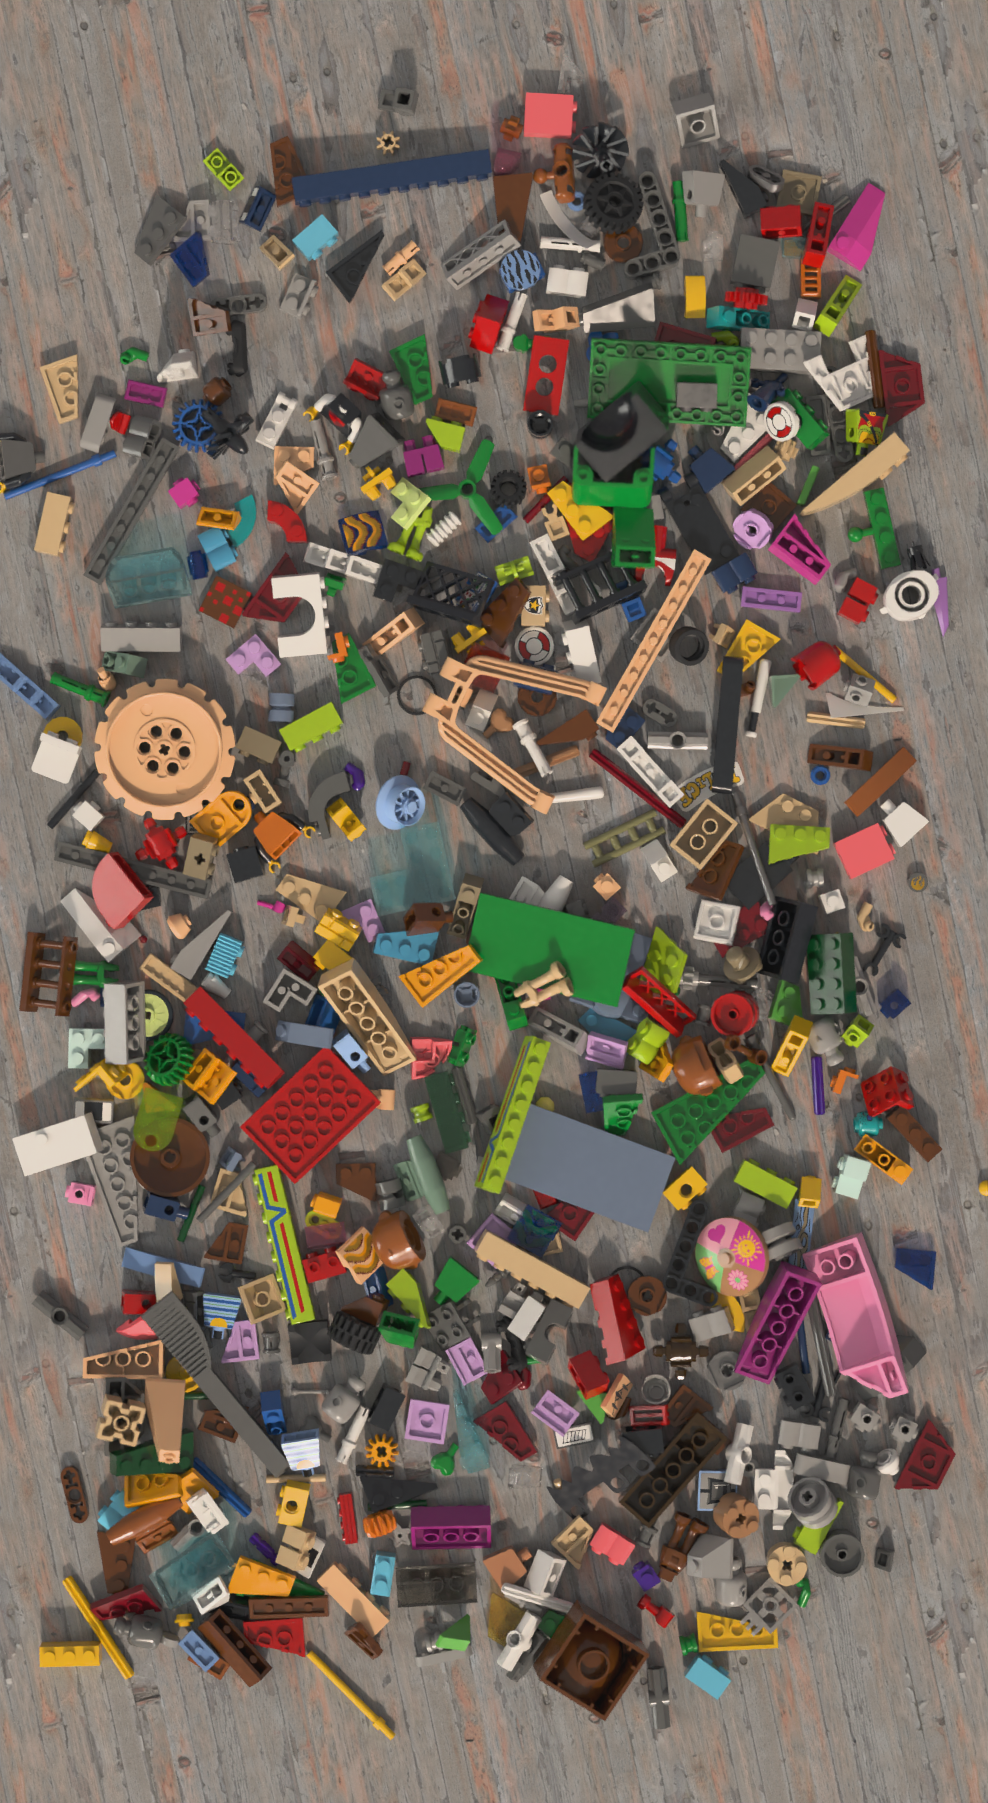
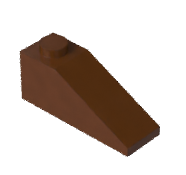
[537,709,599,746]
[807,743,874,772]

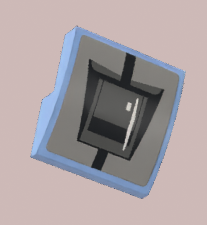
[697,1469,737,1511]

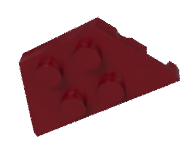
[878,350,925,427]
[241,552,302,623]
[894,1419,956,1490]

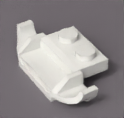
[753,1450,794,1530]

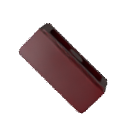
[277,940,320,982]

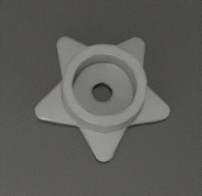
[387,1522,411,1548]

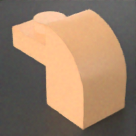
[532,307,580,333]

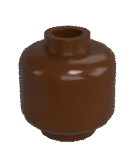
[202,377,232,407]

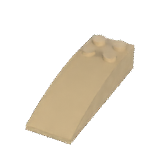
[799,432,910,517]
[318,958,417,1076]

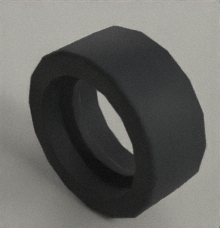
[669,626,709,666]

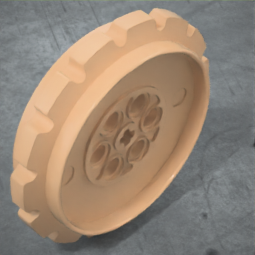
[94,679,236,820]

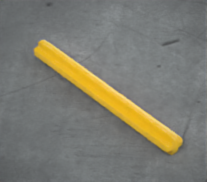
[62,1576,134,1679]

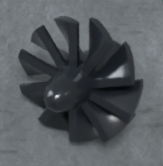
[571,122,629,178]
[201,407,254,460]

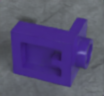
[631,1560,661,1592]

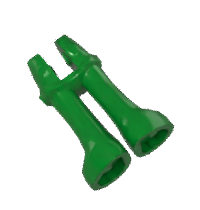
[73,960,119,988]

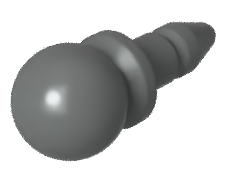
[485,1269,512,1287]

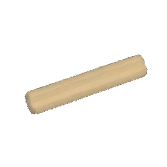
[806,711,865,729]

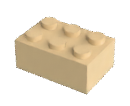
[669,799,738,870]

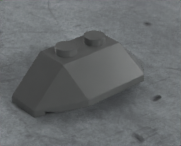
[852,1335,927,1402]
[103,1377,145,1456]

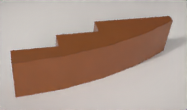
[844,747,917,817]

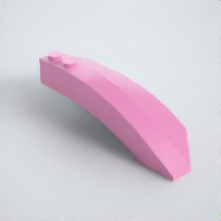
[802,1232,909,1398]

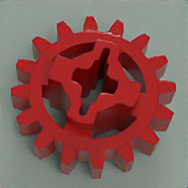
[724,287,768,310]

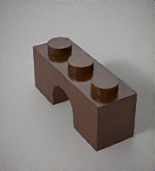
[885,1105,943,1162]

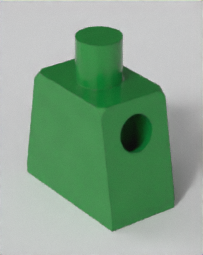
[433,1256,480,1306]
[378,1311,420,1349]

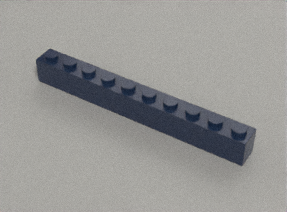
[292,149,492,207]

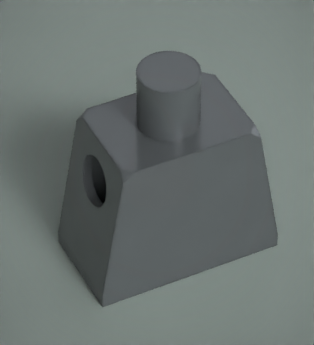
[182,1092,221,1137]

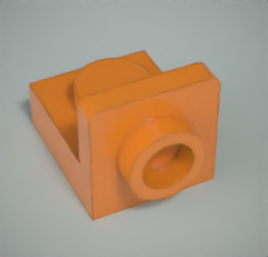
[527,464,551,494]

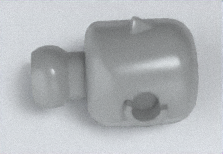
[808,1016,844,1066]
[322,1374,366,1424]
[714,1556,748,1607]

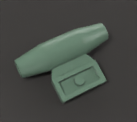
[393,1134,450,1215]

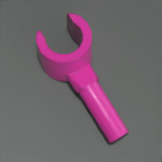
[257,900,286,914]

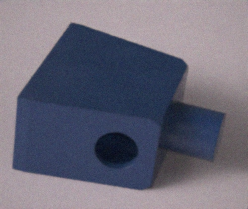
[688,445,735,495]
[142,1191,190,1222]

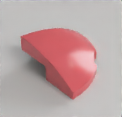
[410,1037,453,1080]
[116,1316,158,1340]

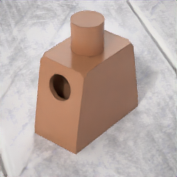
[483,1545,533,1589]

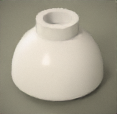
[874,1448,900,1475]

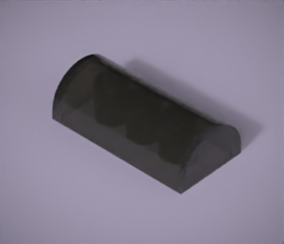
[395,1562,478,1608]

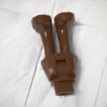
[657,1511,710,1582]

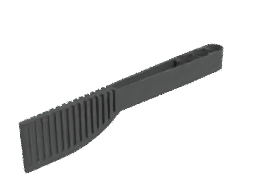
[141,1291,291,1478]

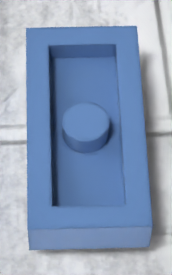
[178,1628,220,1672]

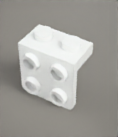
[32,731,82,784]

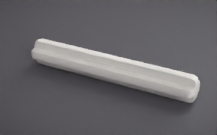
[501,1582,573,1613]

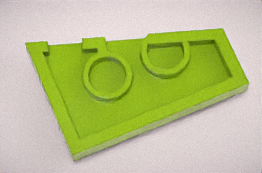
[768,824,830,864]

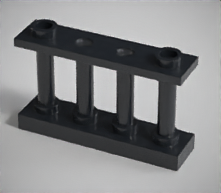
[553,548,648,625]

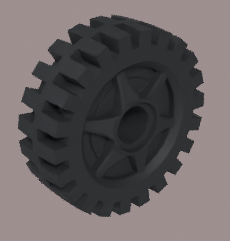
[583,173,644,234]

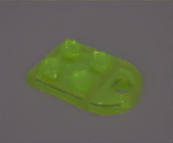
[133,1087,184,1151]

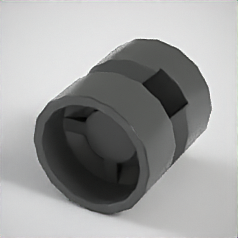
[375,1178,406,1211]

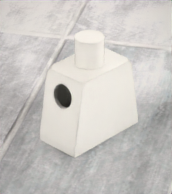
[880,799,929,847]

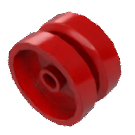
[710,990,760,1036]

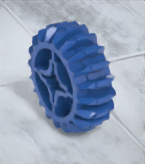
[172,399,225,453]

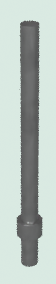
[731,791,777,906]

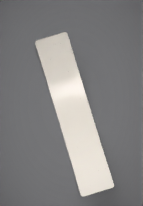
[540,190,598,248]

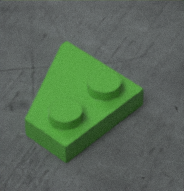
[767,980,803,1026]

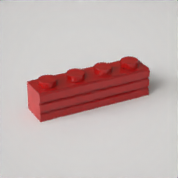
[337,1492,358,1544]

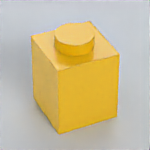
[798,1175,822,1208]

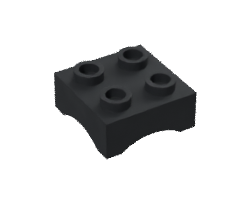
[288,1319,332,1365]

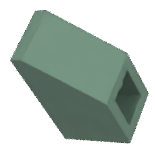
[102,651,148,678]

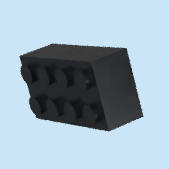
[756,896,818,984]

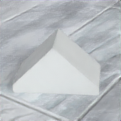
[192,1576,230,1615]

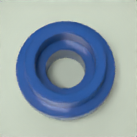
[810,765,830,785]

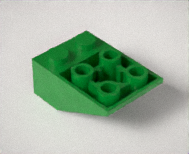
[611,507,656,569]

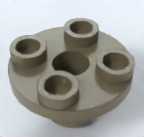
[723,946,762,984]

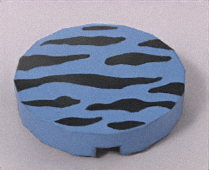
[501,249,540,291]

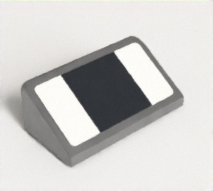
[73,1097,115,1124]

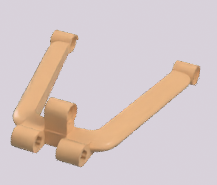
[422,655,607,815]

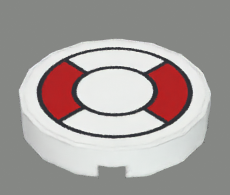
[764,401,799,442]
[514,626,554,666]

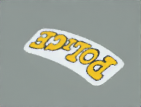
[676,762,744,812]

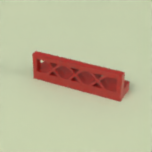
[622,966,697,1038]

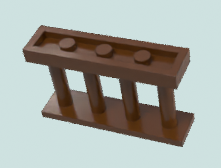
[19,932,78,1017]

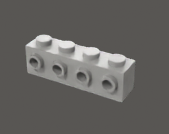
[100,621,183,652]

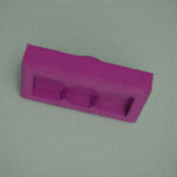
[124,379,168,408]

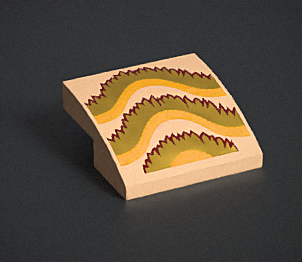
[335,1226,383,1285]

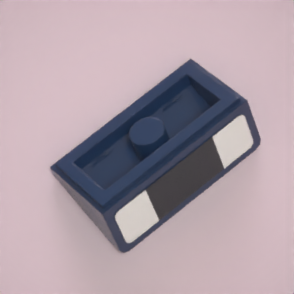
[239,186,276,232]

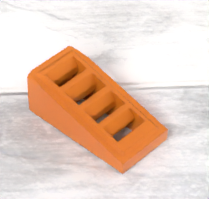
[800,259,821,299]

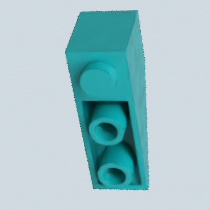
[706,305,770,331]

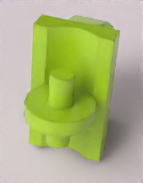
[494,556,534,586]

